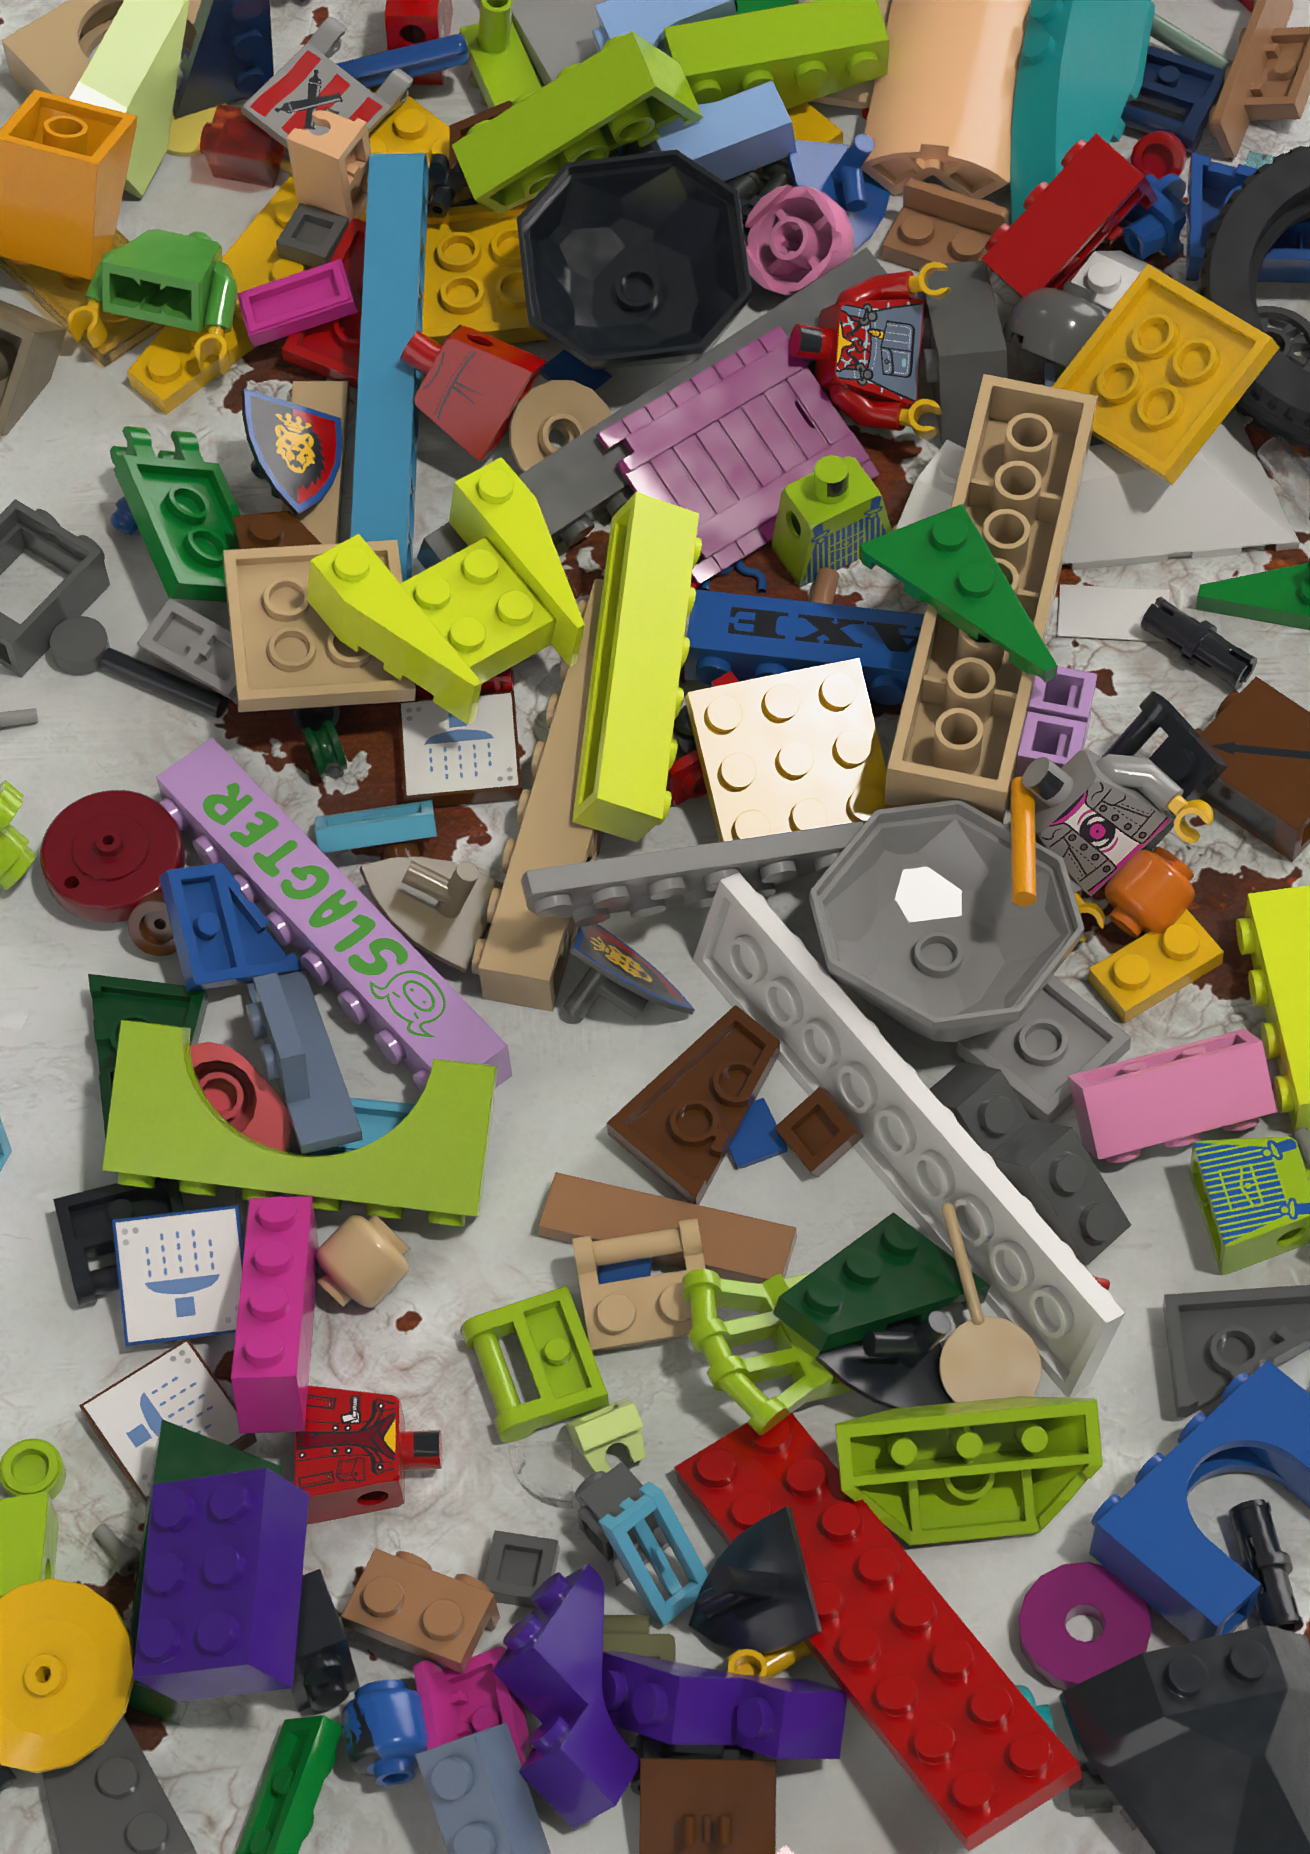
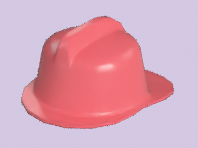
[190,1042,292,1152]

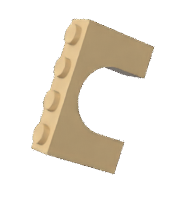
[2,0,201,98]

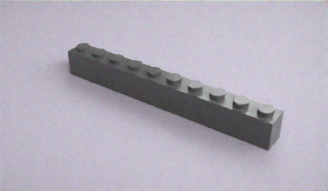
[417,247,887,569]

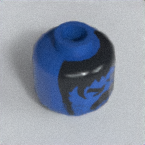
[341,1679,428,1786]

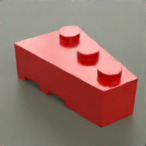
[981,133,1158,298]

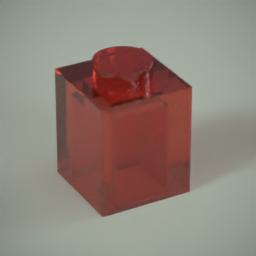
[200,104,286,188]

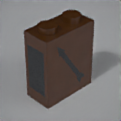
[1195,677,1310,862]

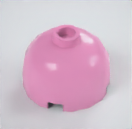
[745,185,854,297]

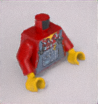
[789,262,952,440]

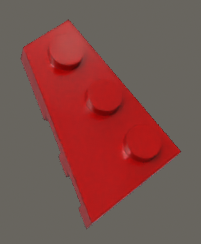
[282,217,366,390]

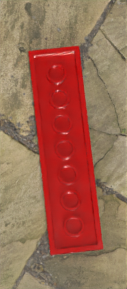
[674,1413,1082,1852]

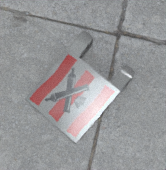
[241,17,413,149]

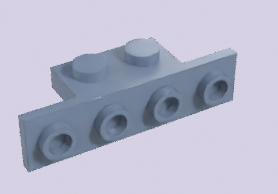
[246,969,363,1154]

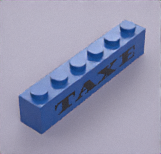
[685,589,924,705]

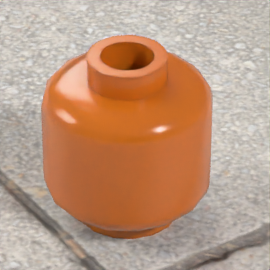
[1105,847,1195,938]

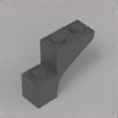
[929,1062,1131,1265]

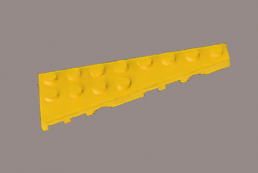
[127,86,450,415]

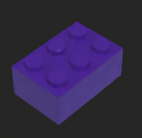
[133,1468,309,1702]

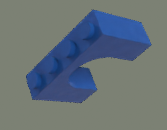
[1089,1360,1310,1642]

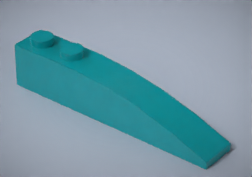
[1010,0,1155,224]

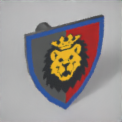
[563,924,695,1019]

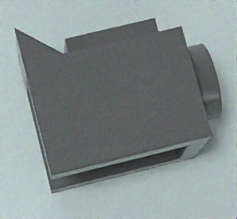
[575,1462,670,1587]

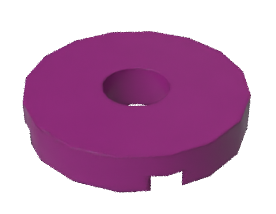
[1018,1562,1152,1690]

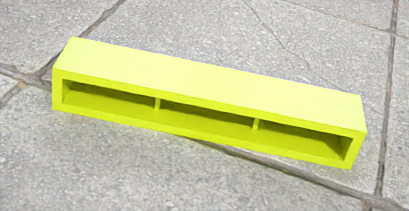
[572,492,702,842]

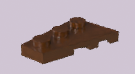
[607,1005,780,1205]

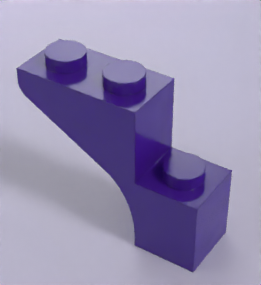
[493,1563,641,1829]
[602,1651,848,1759]

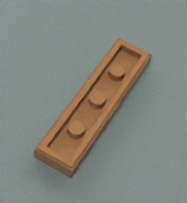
[538,1172,797,1284]

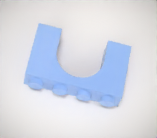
[592,0,797,181]

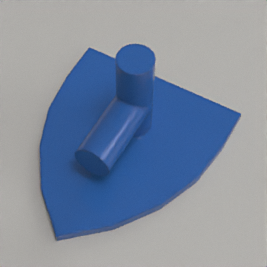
[787,134,890,252]

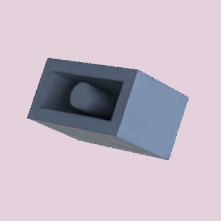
[415,1722,551,1854]

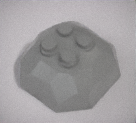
[809,799,1084,1042]

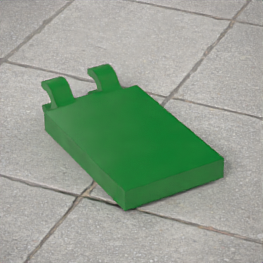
[110,426,242,602]

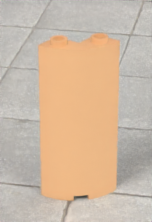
[862,0,1031,199]

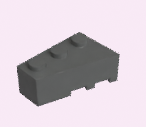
[914,260,1008,448]

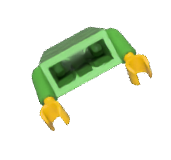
[67,229,238,374]

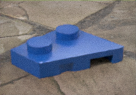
[159,863,302,992]

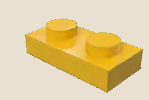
[1088,909,1224,1024]

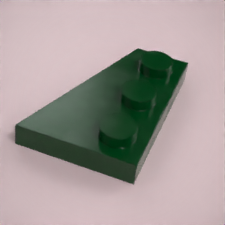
[88,974,209,1140]
[773,1212,991,1352]

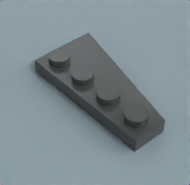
[42,1716,197,1854]

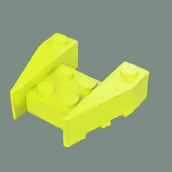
[306,457,585,725]

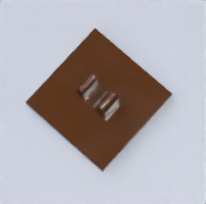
[639,1758,776,1854]

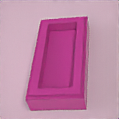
[237,259,358,347]

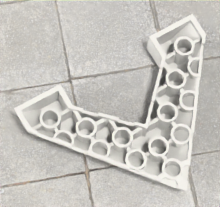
[895,251,1300,570]

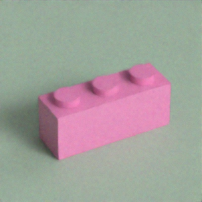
[1068,1029,1277,1163]

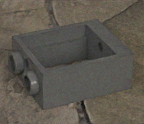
[0,499,110,677]

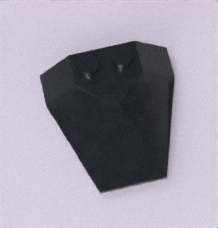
[1059,1625,1310,1854]

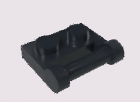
[1102,691,1228,852]
[53,1177,186,1306]

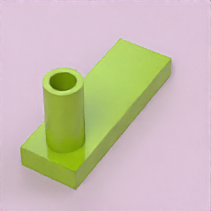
[459,0,542,109]

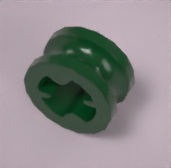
[301,719,347,779]

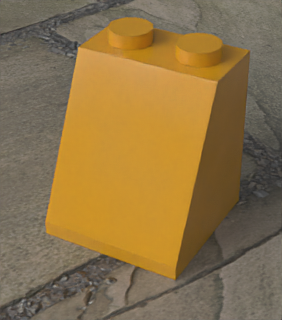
[0,89,137,280]

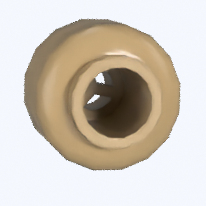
[316,1213,410,1308]

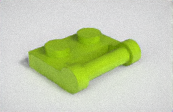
[460,1286,609,1442]

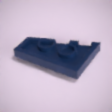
[173,0,274,118]

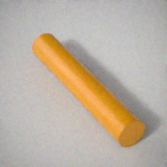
[1010,776,1036,906]

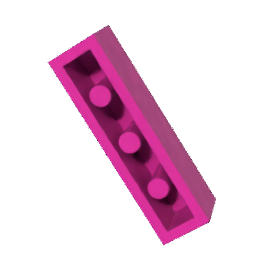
[231,1196,319,1434]

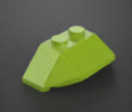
[835,1396,1103,1545]

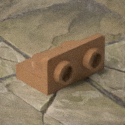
[882,178,1009,277]

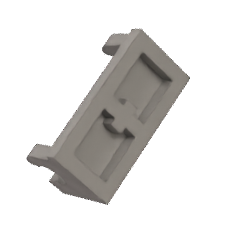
[137,598,237,704]

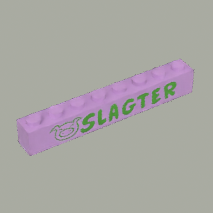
[156,738,512,1094]

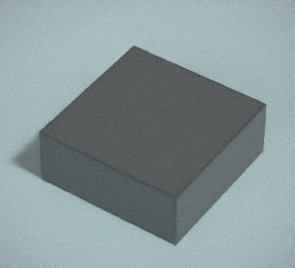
[276,203,350,267]
[483,1530,560,1608]

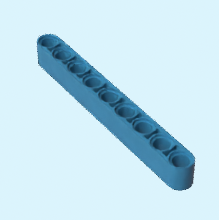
[350,153,429,582]

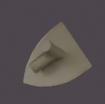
[359,856,503,973]

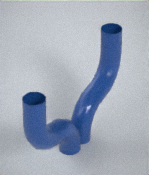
[701,559,767,593]

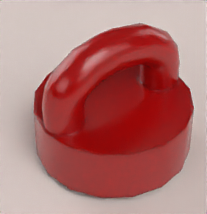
[1130,130,1187,180]

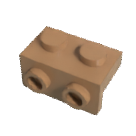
[341,1548,500,1673]

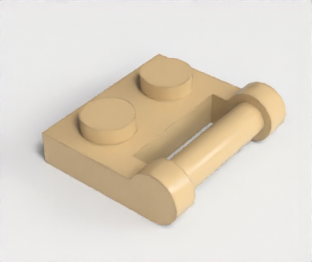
[572,1218,706,1353]

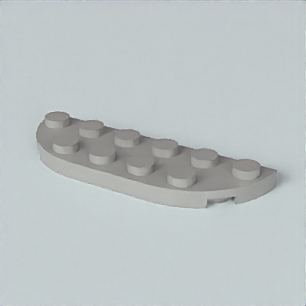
[521,821,864,927]

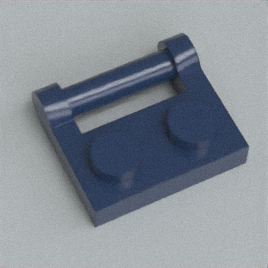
[1120,46,1226,153]

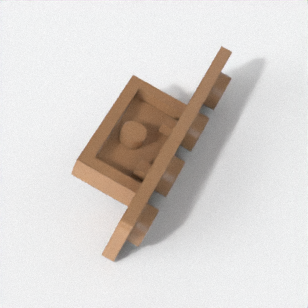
[1209,0,1310,158]

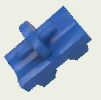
[1124,174,1187,260]

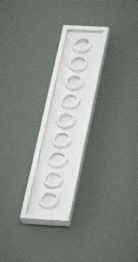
[693,873,1125,1398]

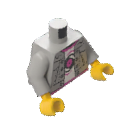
[1022,750,1214,942]

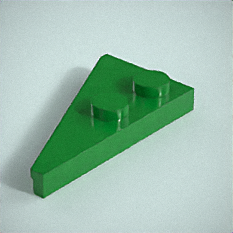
[859,504,1058,683]
[1196,563,1310,630]

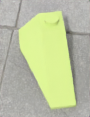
[70,0,190,199]

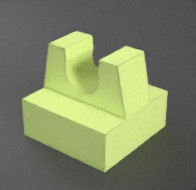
[565,1399,646,1473]

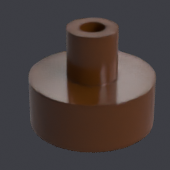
[128,892,177,956]

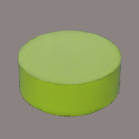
[0,1438,66,1500]

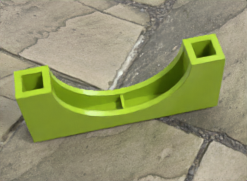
[102,1020,498,1227]

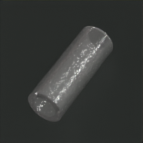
[1256,436,1310,521]

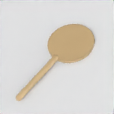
[939,1202,1042,1403]

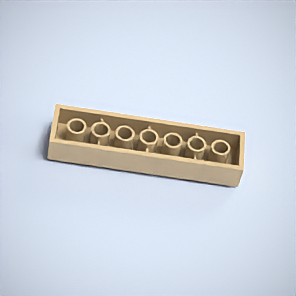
[884,374,1098,824]

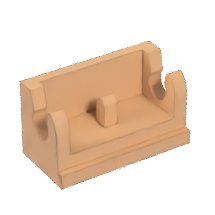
[286,110,372,223]

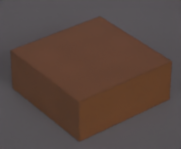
[774,1087,864,1177]

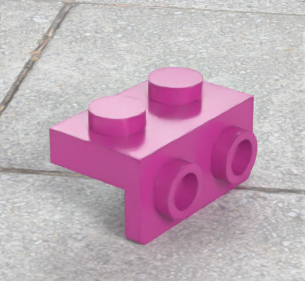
[413,1646,532,1781]

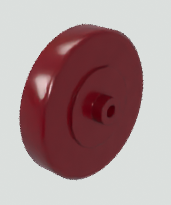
[40,790,185,923]

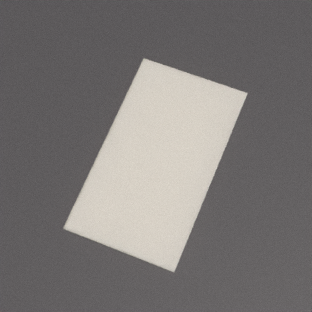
[1057,584,1170,642]

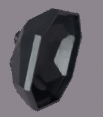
[517,149,752,370]

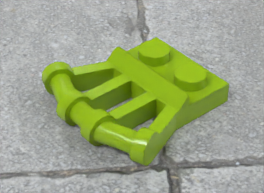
[682,1269,854,1436]

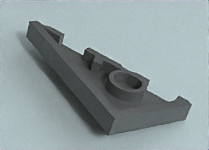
[1163,1285,1310,1418]

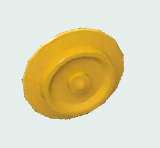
[0,1578,134,1773]

